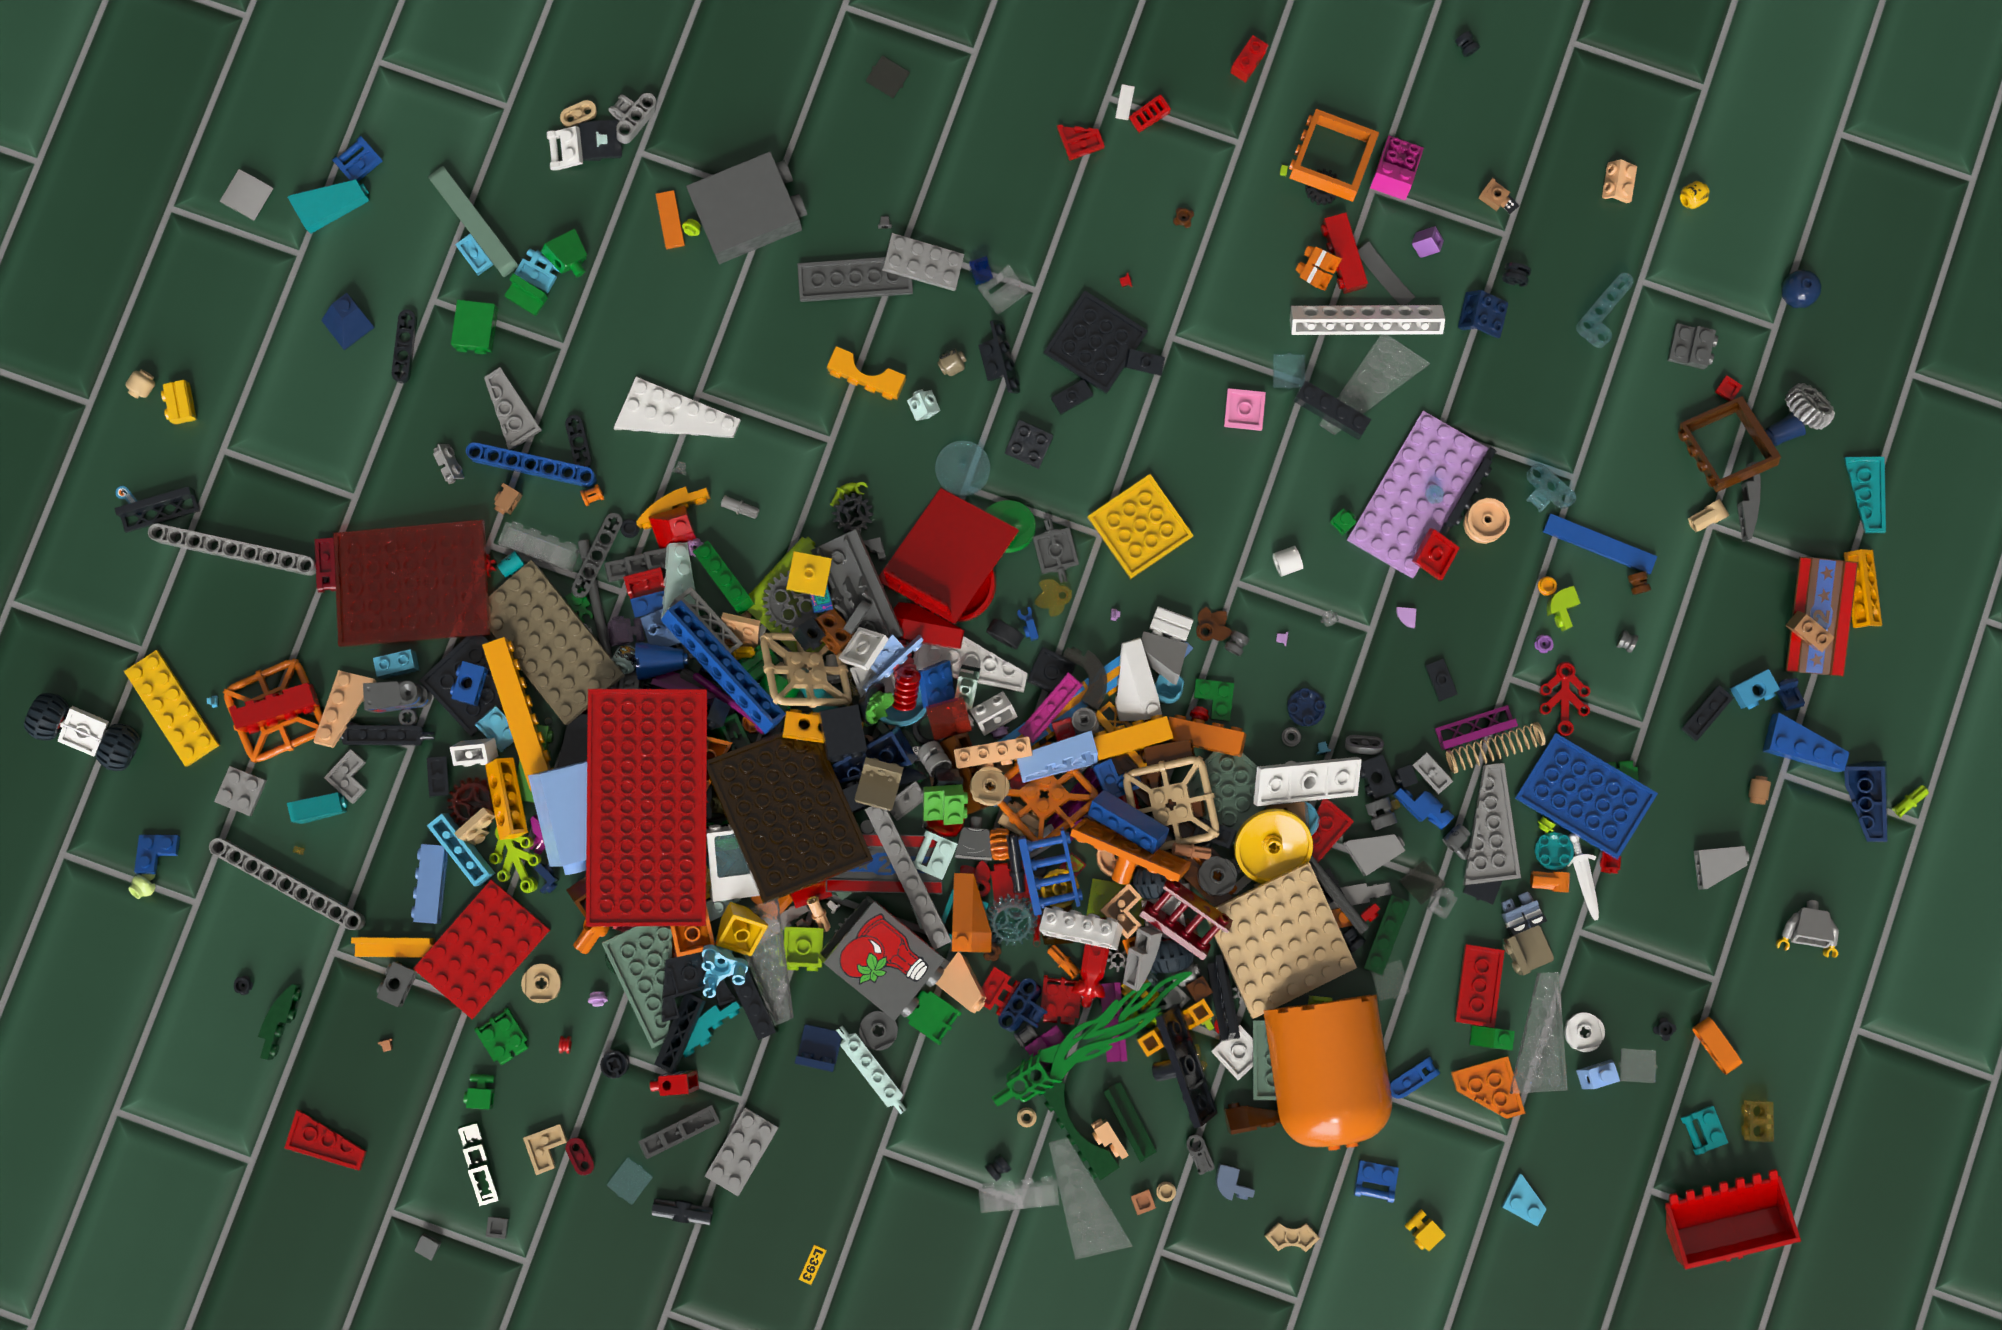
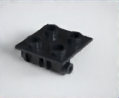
[1005,419,1054,469]

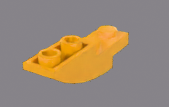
[636,486,710,529]

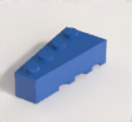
[1763,713,1849,772]

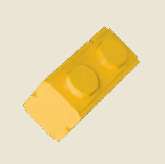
[161,380,197,424]

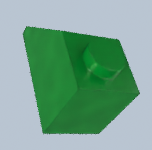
[1469,1025,1515,1051]

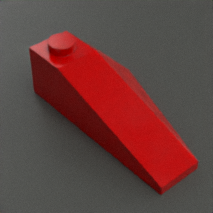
[893,602,964,649]

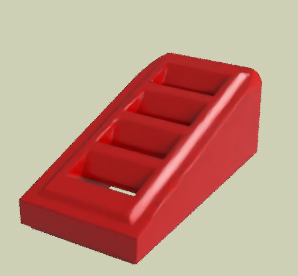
[1129,94,1171,133]

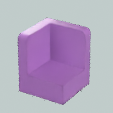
[1412,226,1444,258]

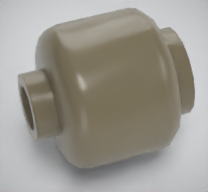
[937,348,967,376]

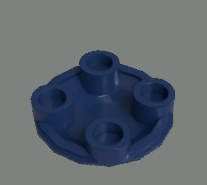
[1287,688,1326,727]

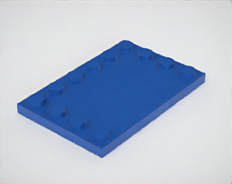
[1515,733,1658,859]

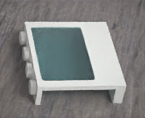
[706,824,760,902]

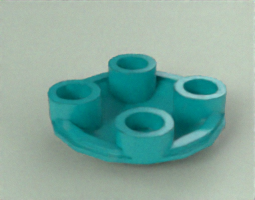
[1535,832,1574,870]

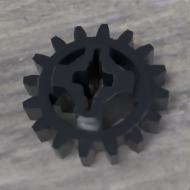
[831,493,873,533]

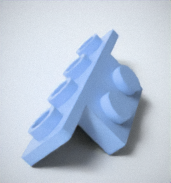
[863,634,924,692]

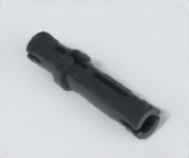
[1006,834,1026,893]

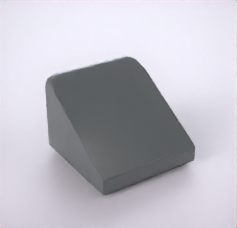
[415,1233,442,1261]

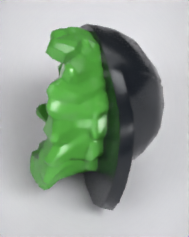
[858,682,894,727]

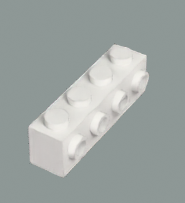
[1039,906,1123,950]

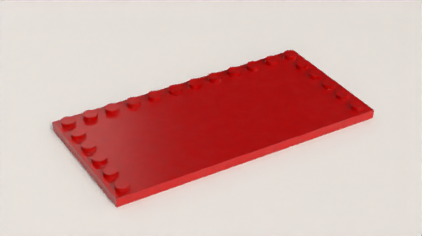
[586,689,707,927]

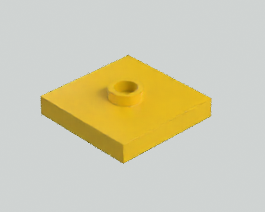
[786,551,832,597]

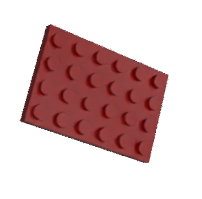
[413,879,550,1019]

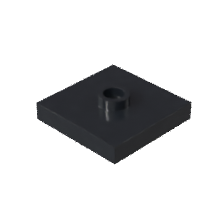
[1026,647,1077,693]

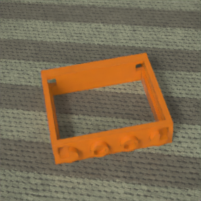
[1289,109,1379,202]

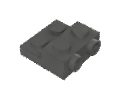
[1667,323,1718,370]

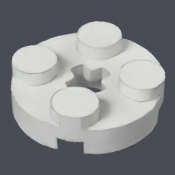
[1564,1012,1605,1052]

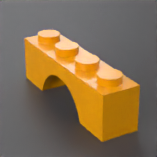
[827,346,906,400]
[1136,999,1214,1057]

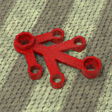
[1539,662,1590,736]

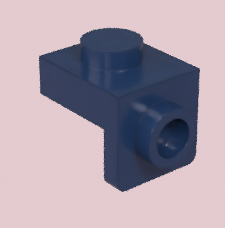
[1776,678,1805,711]
[534,863,559,894]

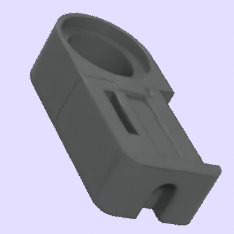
[1186,1134,1215,1175]

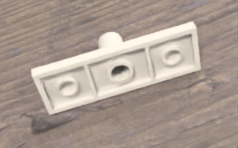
[1253,757,1362,806]

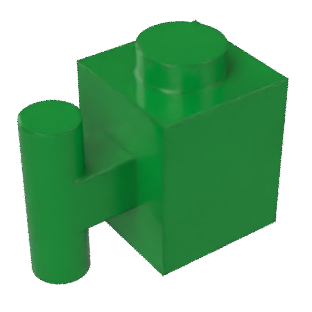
[464,1074,495,1110]

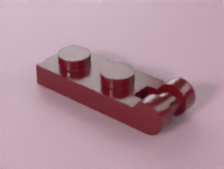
[315,538,339,593]

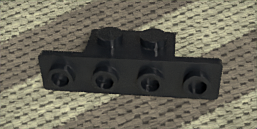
[978,320,1020,394]

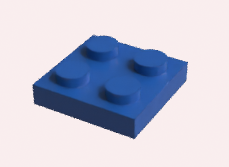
[918,660,955,709]

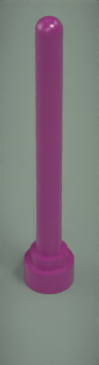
[693,673,764,735]

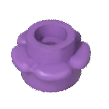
[1534,635,1553,653]

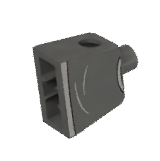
[955,817,992,861]

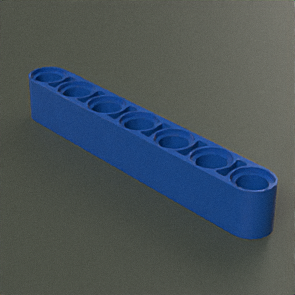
[466,443,597,487]

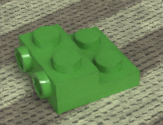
[923,784,968,825]

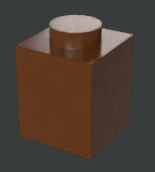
[1185,976,1213,1003]

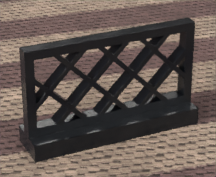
[1207,955,1240,1042]

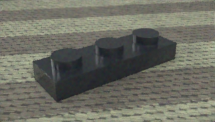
[1681,685,1734,742]

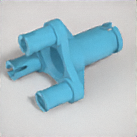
[702,935,748,998]

